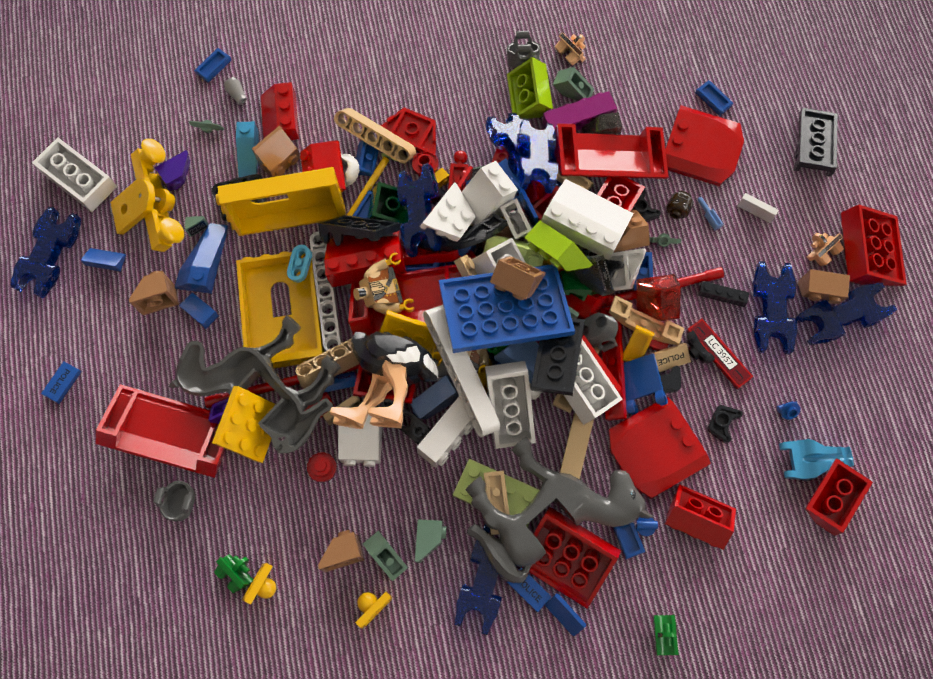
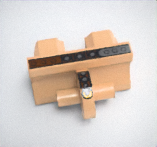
[555,32,586,66]
[807,233,844,266]

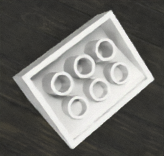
[542,179,633,260]

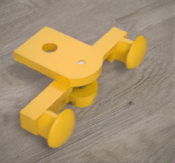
[110,139,184,252]

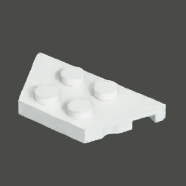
[419,183,476,242]
[590,248,646,292]

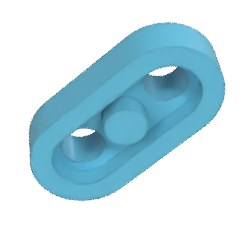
[287,245,312,283]

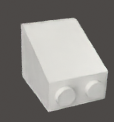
[462,161,518,225]
[472,238,526,275]
[338,407,382,467]

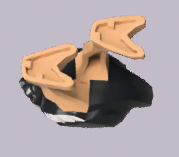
[330,332,438,429]

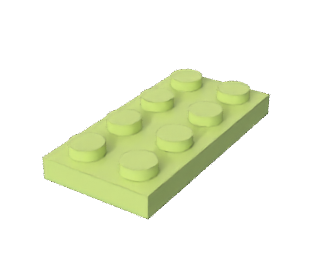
[453,459,539,527]

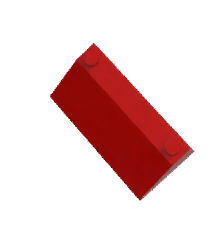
[552,123,669,179]
[348,264,462,336]
[96,384,225,478]

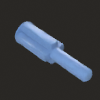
[697,197,724,231]

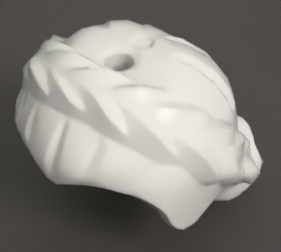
[341,153,360,187]

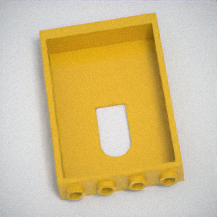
[216,167,346,236]
[236,249,325,369]

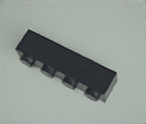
[698,281,749,307]

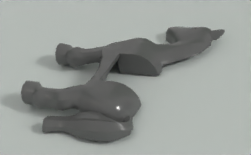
[169,315,341,453]
[465,437,653,583]

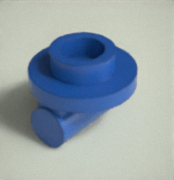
[776,401,801,420]
[635,518,658,536]

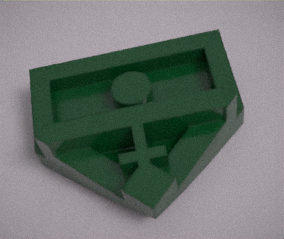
[559,270,601,301]

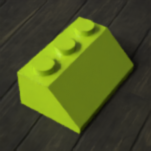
[507,57,553,120]
[524,220,593,271]

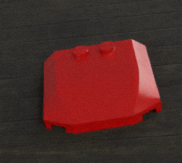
[666,105,744,187]
[608,396,711,499]

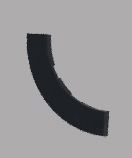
[404,213,508,251]

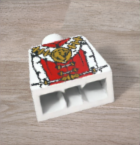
[500,198,533,240]

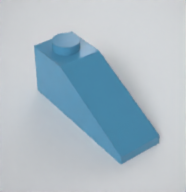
[236,121,259,177]

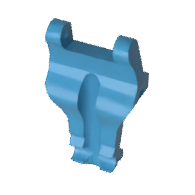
[779,439,854,481]

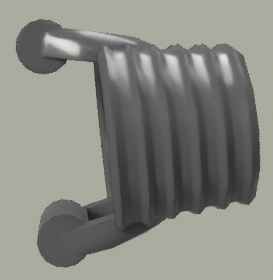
[507,31,541,69]
[584,312,618,352]
[153,481,196,522]

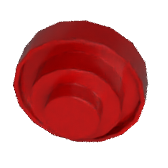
[412,151,439,177]
[307,452,337,482]

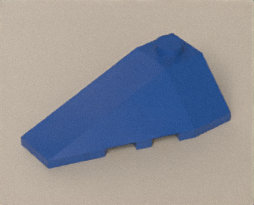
[175,223,228,294]

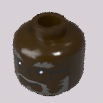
[666,191,694,219]

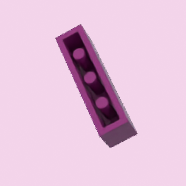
[542,91,617,140]

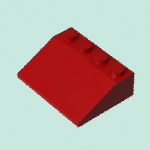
[841,204,907,286]
[324,226,406,288]
[522,507,621,609]

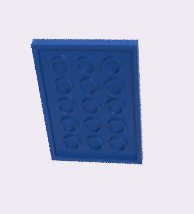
[439,264,575,353]

